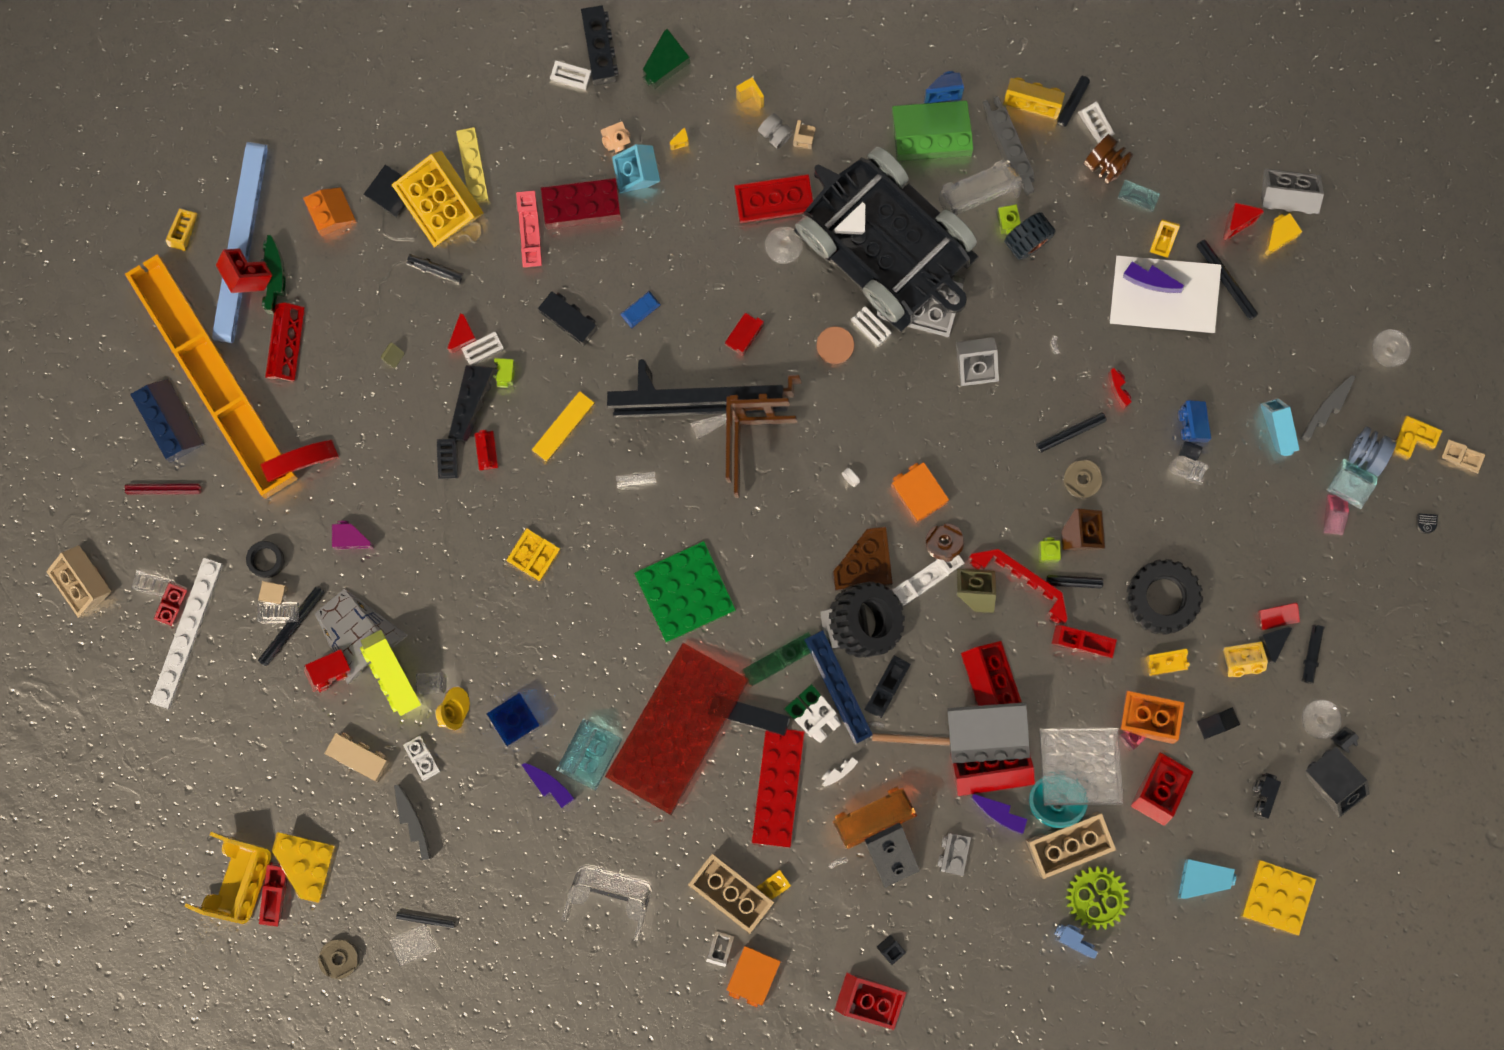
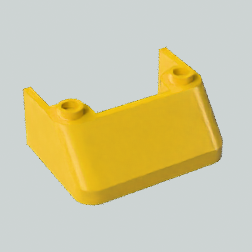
[185,832,271,924]

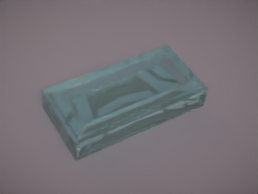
[1117,180,1160,212]

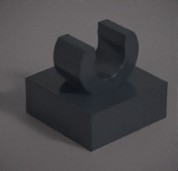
[1331,726,1359,753]

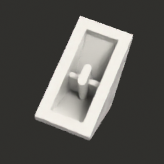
[832,202,865,235]
[707,931,734,967]

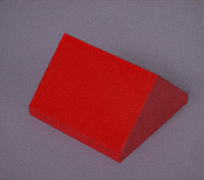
[1223,203,1264,241]

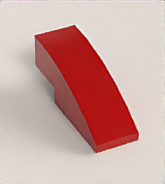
[1052,625,1117,658]
[259,862,288,927]

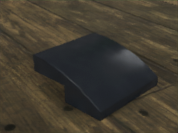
[363,164,405,218]

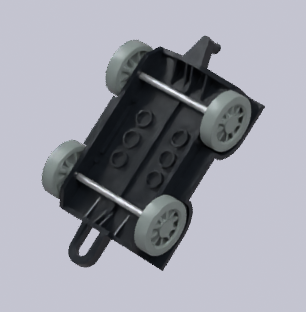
[794,147,979,332]

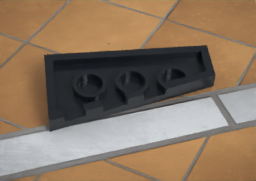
[448,365,498,442]

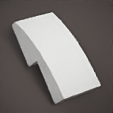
[403,736,441,781]
[822,758,858,787]

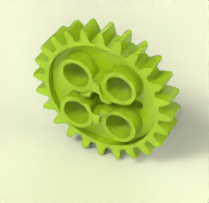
[1065,866,1130,930]

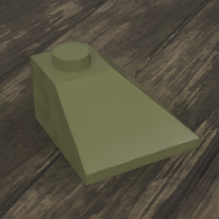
[957,569,996,613]

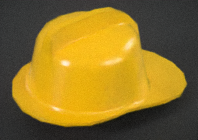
[435,687,470,730]

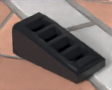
[437,439,458,479]

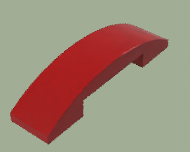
[260,440,339,482]

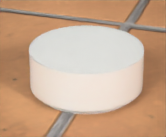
[842,468,860,487]

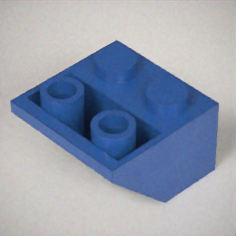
[1178,400,1211,444]

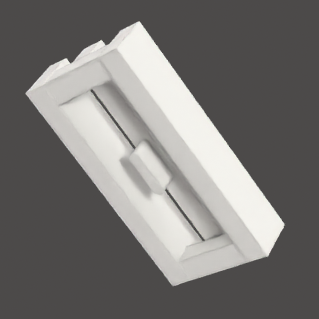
[550,60,592,90]
[851,306,891,347]
[461,332,504,366]

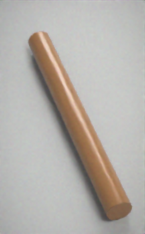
[872,733,950,745]

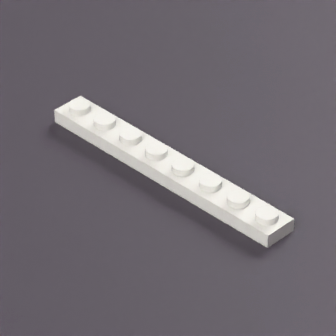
[150,558,223,709]

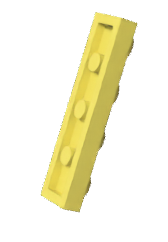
[456,127,489,203]

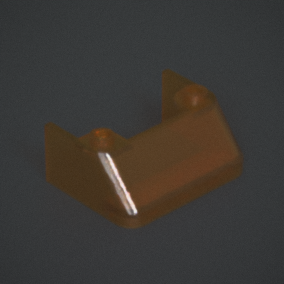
[832,786,917,850]

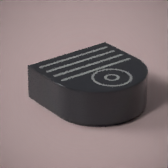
[1416,513,1438,534]

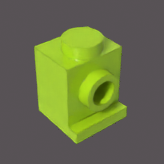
[493,358,515,388]

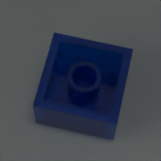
[486,693,542,747]

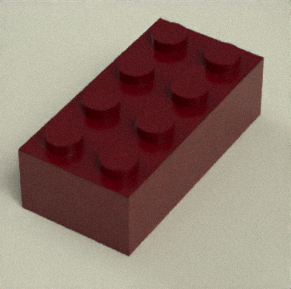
[541,178,621,230]

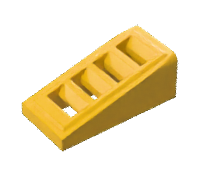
[166,208,198,251]

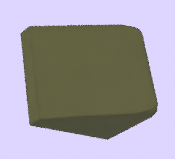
[381,342,405,368]

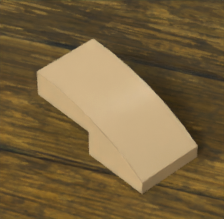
[1442,440,1485,474]

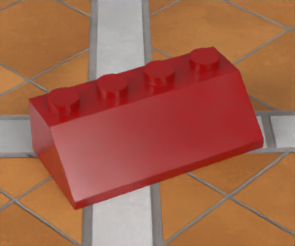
[961,641,1022,706]
[950,753,1035,796]

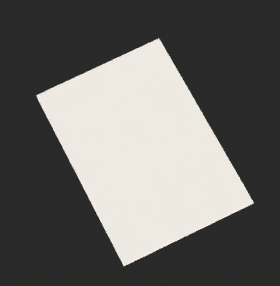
[1110,256,1221,333]

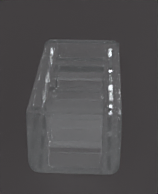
[690,414,726,439]
[131,570,174,597]
[257,602,299,624]

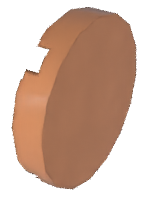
[816,326,854,365]

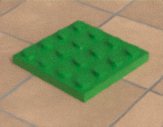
[634,541,736,643]

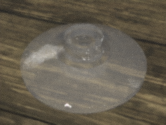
[765,227,803,264]
[1372,330,1411,367]
[1302,700,1341,739]

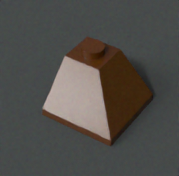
[1062,508,1105,551]

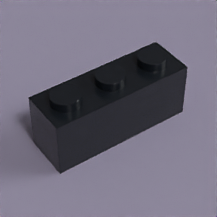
[538,291,597,347]

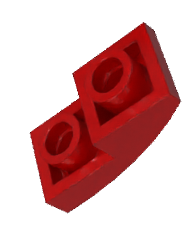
[1108,368,1132,410]
[154,581,187,626]

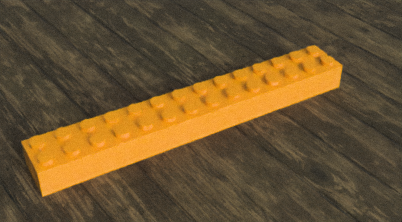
[125,254,298,499]

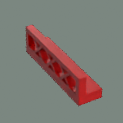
[265,302,305,382]

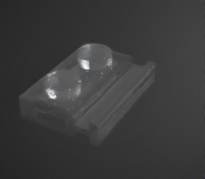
[389,924,437,966]

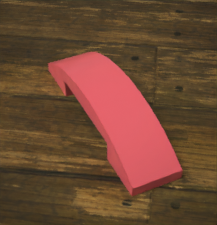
[516,191,542,268]

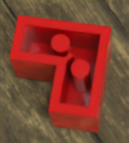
[216,248,272,293]
[304,649,350,693]

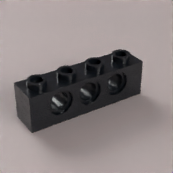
[581,5,619,86]

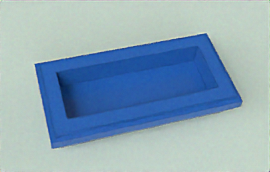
[620,291,661,328]

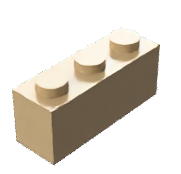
[324,732,389,782]

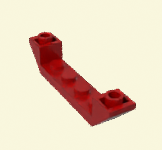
[968,549,1068,625]

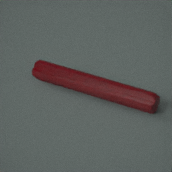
[124,483,201,495]

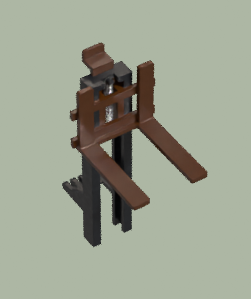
[607,359,802,498]

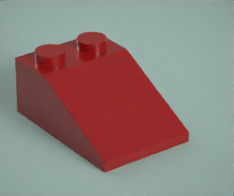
[1131,752,1193,826]
[834,973,907,1030]

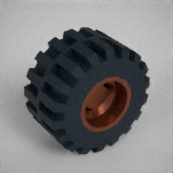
[1004,212,1056,260]

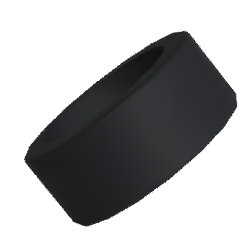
[246,541,285,578]

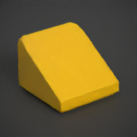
[670,128,689,150]

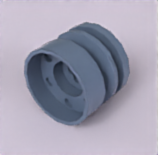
[1348,426,1397,477]

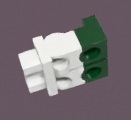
[783,684,841,743]

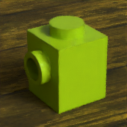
[997,204,1021,235]
[1038,537,1061,563]

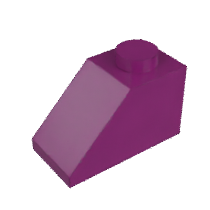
[332,521,373,550]

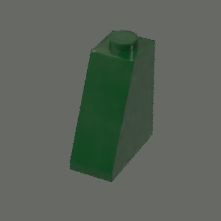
[642,29,690,89]

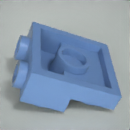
[1054,924,1098,959]

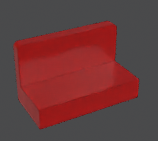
[725,313,764,356]

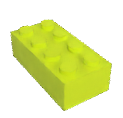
[360,630,421,716]

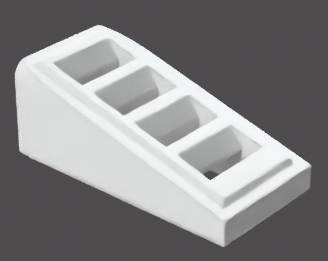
[1078,101,1115,144]

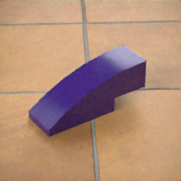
[1123,261,1184,293]
[522,763,575,808]
[971,794,1027,834]

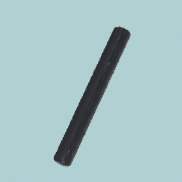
[1197,239,1258,320]
[258,586,324,666]

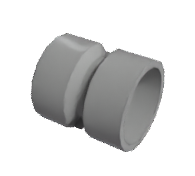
[758,113,794,149]

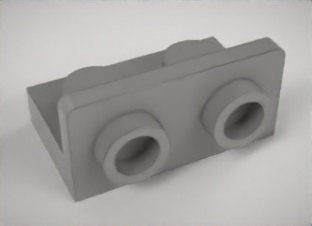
[937,832,971,876]

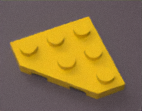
[272,832,334,903]

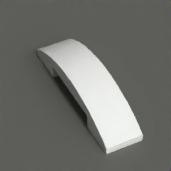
[892,555,964,606]

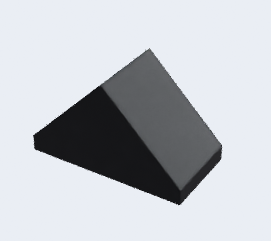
[1259,627,1292,664]
[1197,707,1240,740]

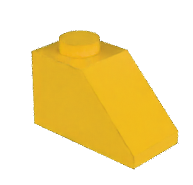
[1265,213,1302,256]

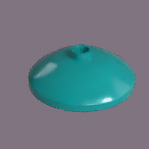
[1029,774,1088,828]

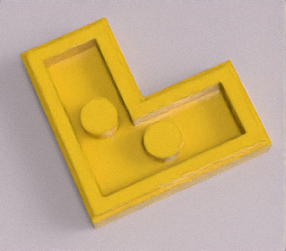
[1393,416,1442,458]

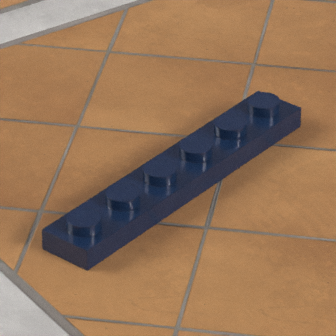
[804,630,873,744]

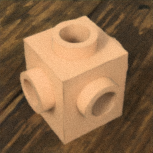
[600,122,631,152]

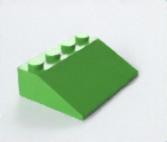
[892,101,973,161]

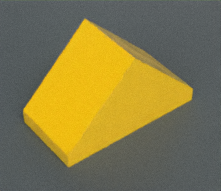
[1150,219,1180,258]

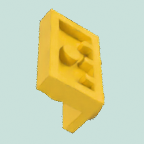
[1223,642,1268,677]

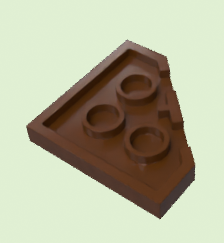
[833,527,893,591]

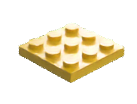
[1241,860,1316,936]

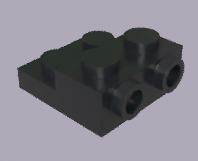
[1252,773,1281,820]

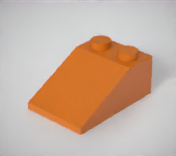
[1120,691,1184,744]

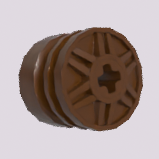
[1083,134,1134,185]

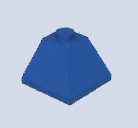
[924,71,964,104]

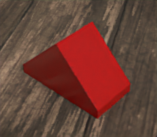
[447,313,476,353]

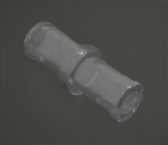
[616,471,656,488]

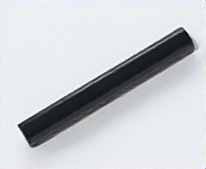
[396,912,455,929]

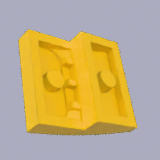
[506,528,560,581]

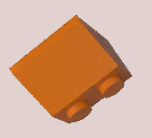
[303,187,356,237]

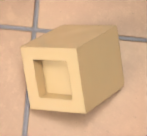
[793,120,816,149]
[258,581,288,604]

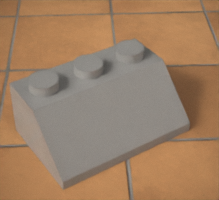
[1261,169,1324,214]

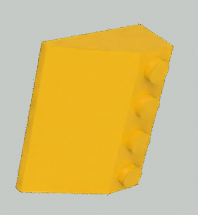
[392,150,484,247]

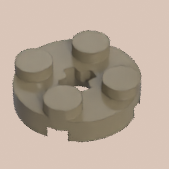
[1063,460,1102,499]
[318,939,359,979]

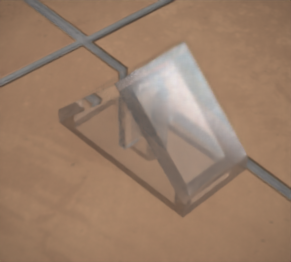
[416,672,446,694]

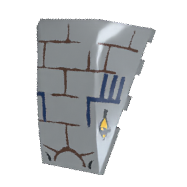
[315,589,408,684]

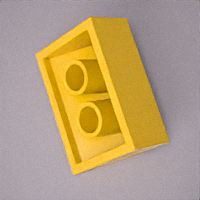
[1003,77,1065,119]

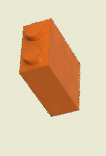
[891,462,949,524]
[726,946,781,1007]

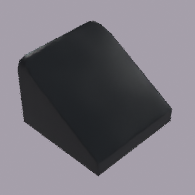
[1178,441,1203,463]
[877,935,906,965]

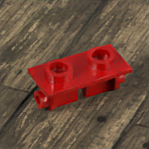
[474,430,498,471]

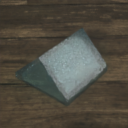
[1327,459,1377,509]

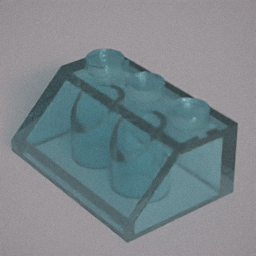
[556,718,622,791]

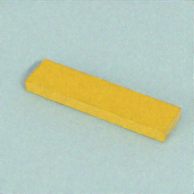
[532,391,595,462]

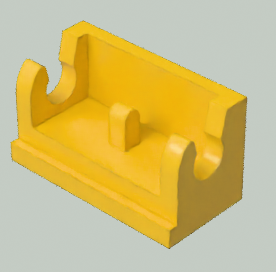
[1146,649,1190,676]

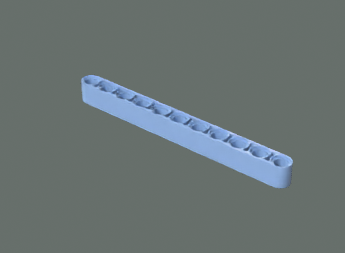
[212,142,268,343]

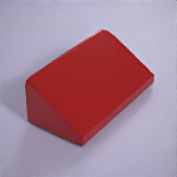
[1258,603,1300,630]

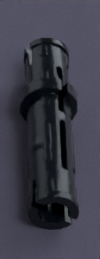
[406,253,464,284]
[1301,625,1325,684]

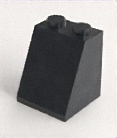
[1306,747,1370,818]

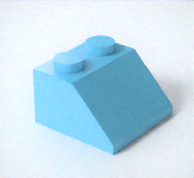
[612,144,660,193]

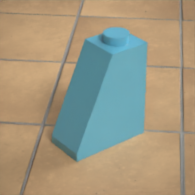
[1260,398,1299,456]
[1178,859,1236,899]

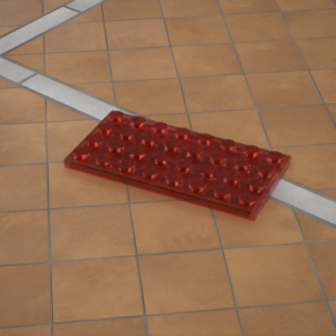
[605,643,750,815]

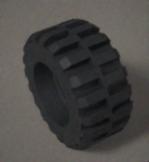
[1126,559,1203,635]
[829,582,905,658]

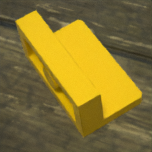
[736,77,764,108]

